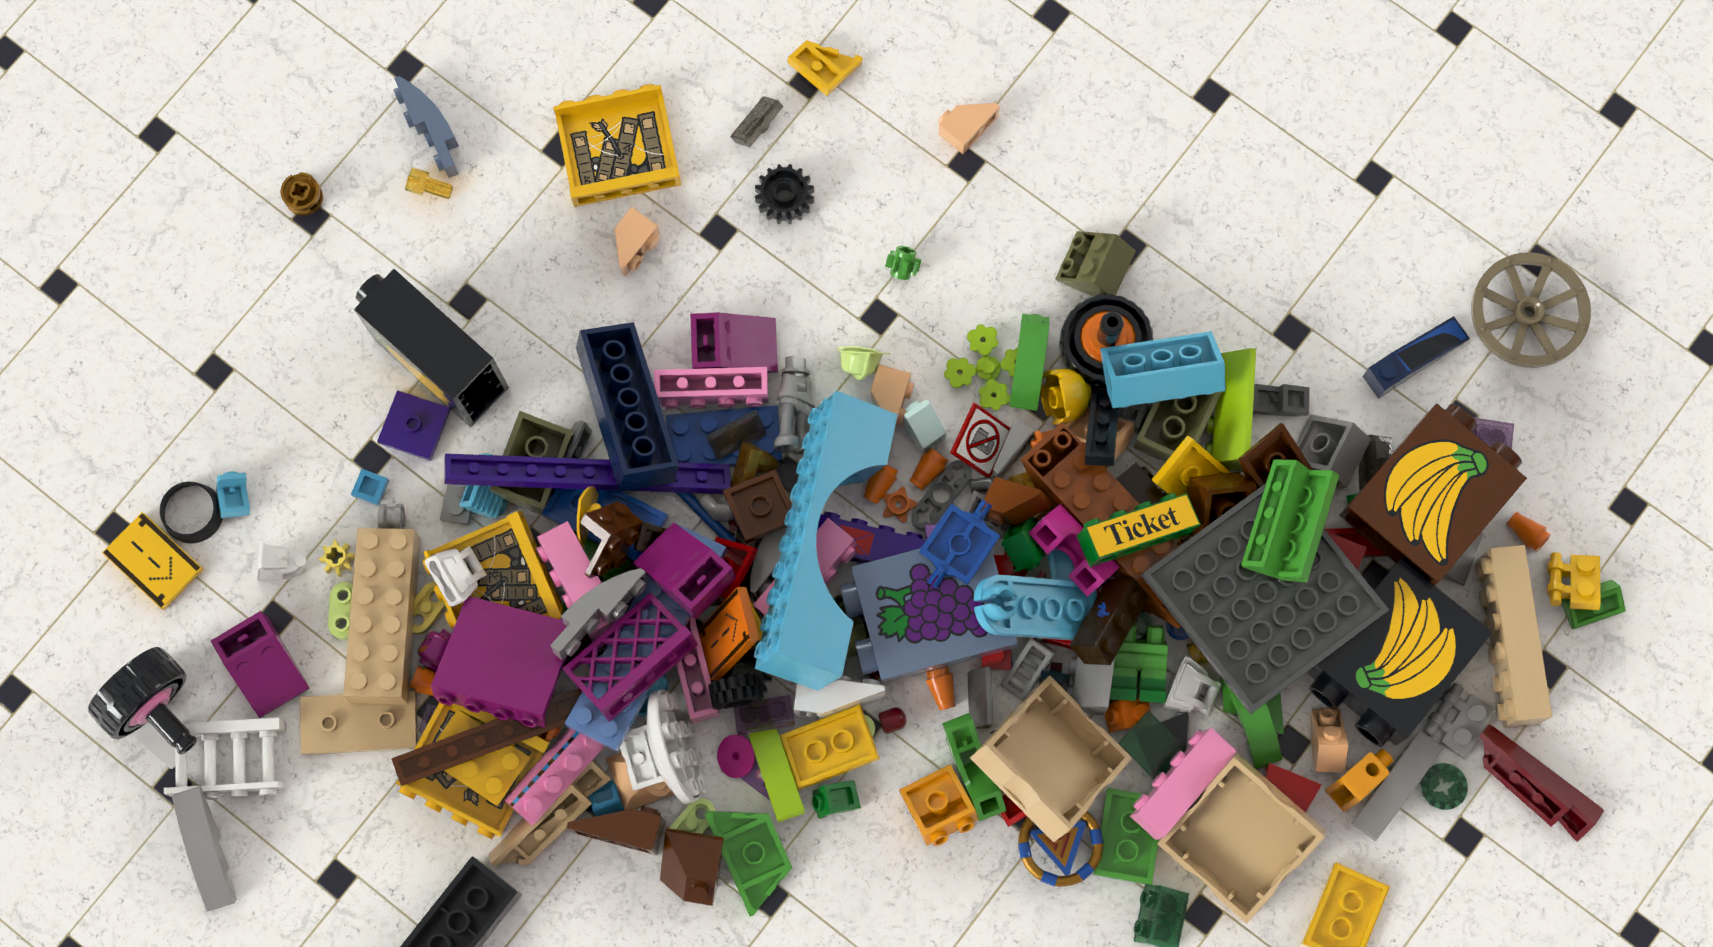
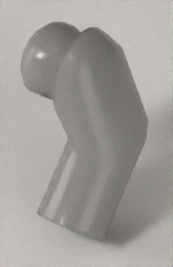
[699,493,734,521]

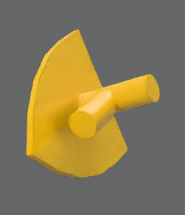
[577,486,601,547]

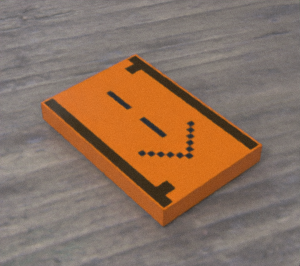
[698,587,760,681]

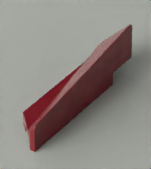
[1480,724,1604,842]

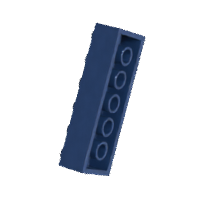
[576,322,679,492]

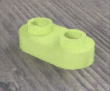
[328,582,353,640]
[670,798,716,834]

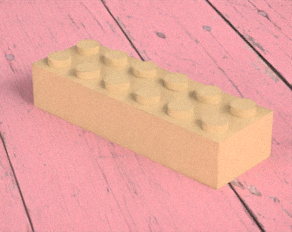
[343,528,421,704]
[1475,545,1552,728]

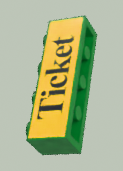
[1077,493,1201,567]

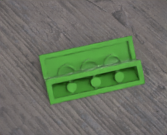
[1241,459,1339,582]

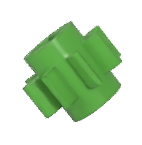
[885,246,921,280]

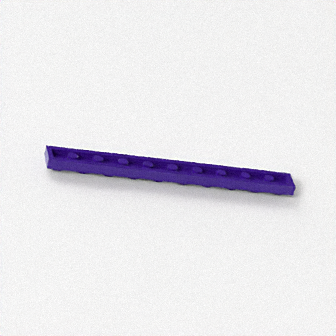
[444,453,731,494]

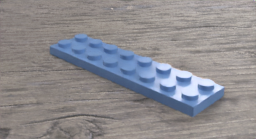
[565,523,727,751]

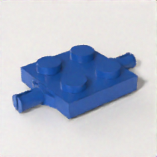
[919,499,1000,589]

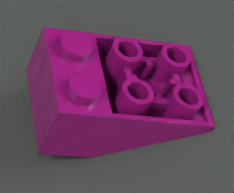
[690,312,778,373]
[633,522,736,620]
[211,611,310,718]

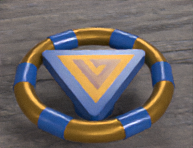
[1018,811,1104,887]

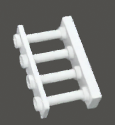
[164,718,286,801]

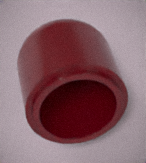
[878,707,907,735]

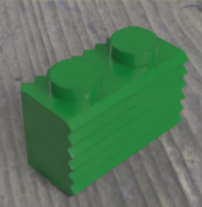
[1001,517,1044,572]

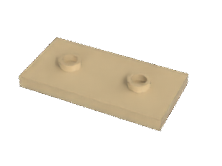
[300,690,418,755]

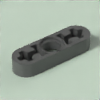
[911,460,972,531]

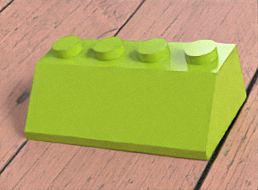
[1205,348,1256,472]

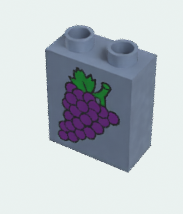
[840,548,1018,684]

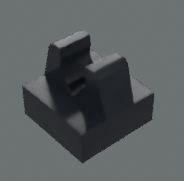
[1038,662,1070,692]

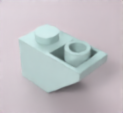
[903,399,946,454]

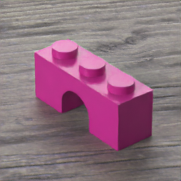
[1029,504,1120,597]

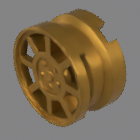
[280,172,323,216]

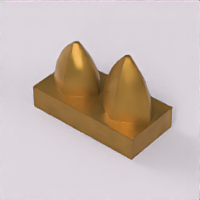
[731,441,779,487]

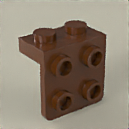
[580,501,643,579]

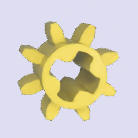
[318,540,355,577]

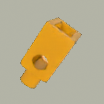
[1324,749,1393,812]

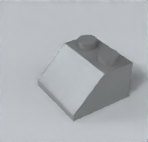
[1296,415,1371,488]
[1067,656,1115,715]

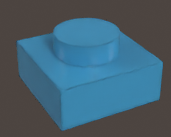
[351,469,390,506]

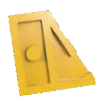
[787,40,863,96]

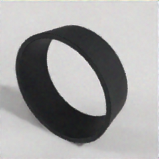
[159,481,223,544]

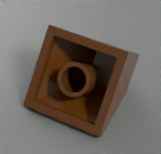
[660,828,724,906]

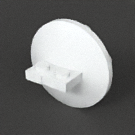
[620,689,706,804]

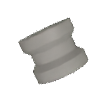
[378,504,405,529]

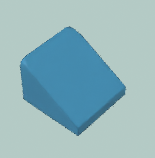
[589,780,624,816]

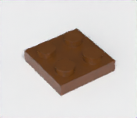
[723,469,792,544]

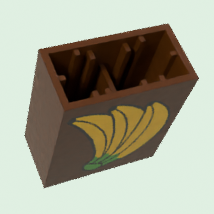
[1339,403,1527,585]

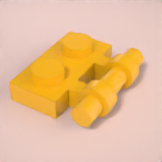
[1547,552,1600,610]

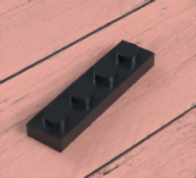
[1085,385,1119,466]

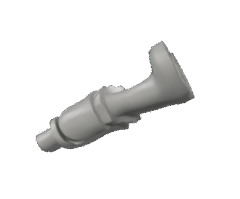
[773,356,815,455]

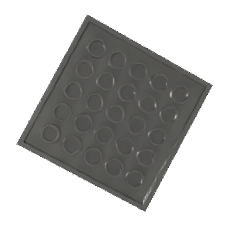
[1142,483,1389,714]

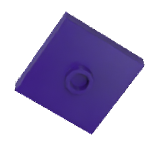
[377,390,451,461]

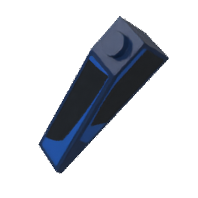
[1362,316,1470,399]

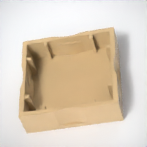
[970,675,1132,843]
[1157,753,1327,924]

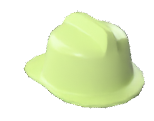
[837,346,890,380]

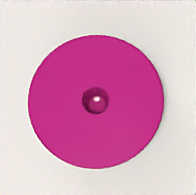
[717,734,755,778]

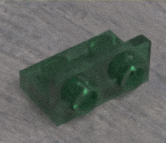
[1133,885,1189,947]

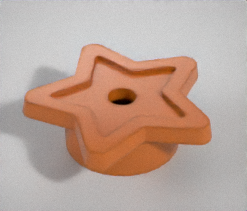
[883,487,917,523]

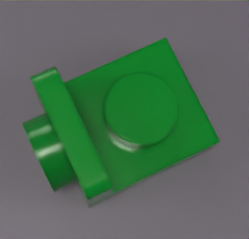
[812,780,861,819]

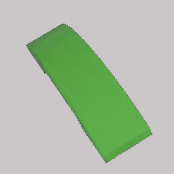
[1224,681,1283,769]

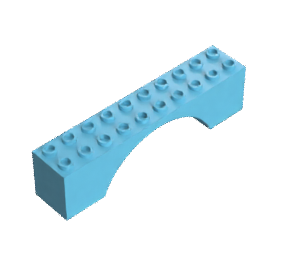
[754,391,898,691]

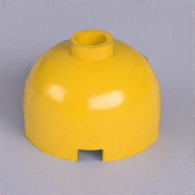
[1040,368,1092,425]

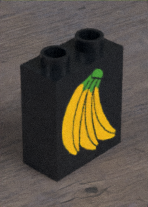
[354,269,509,428]
[1307,558,1493,747]

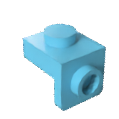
[216,471,250,518]

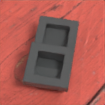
[1253,384,1310,416]

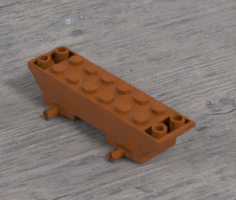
[1020,422,1184,629]

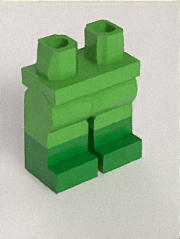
[1110,624,1168,703]

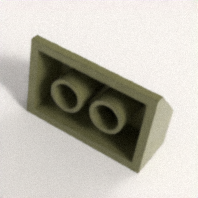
[1134,391,1222,461]
[490,411,573,514]

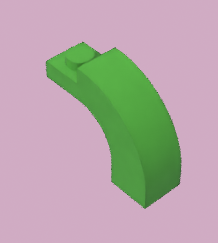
[1009,314,1050,411]
[942,713,1006,821]

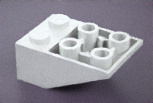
[794,675,885,720]

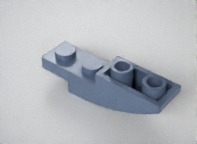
[393,76,459,178]

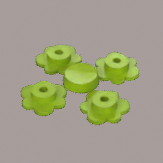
[944,324,1018,411]

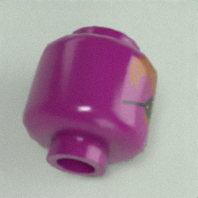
[417,629,451,672]

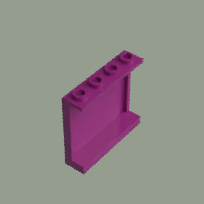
[431,596,567,728]

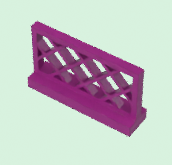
[562,592,698,722]

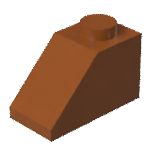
[983,477,1053,526]

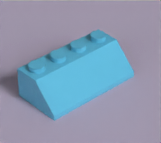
[1100,331,1225,408]

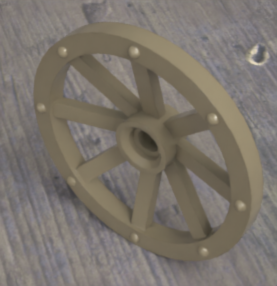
[1471,252,1591,368]

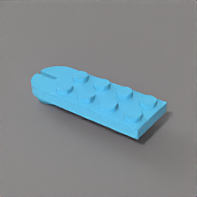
[974,575,1097,640]

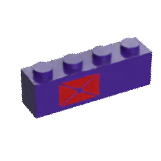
[817,511,926,564]

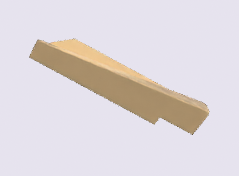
[489,759,611,866]

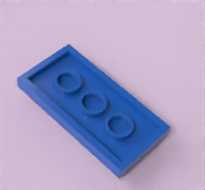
[666,405,782,467]
[541,488,669,562]

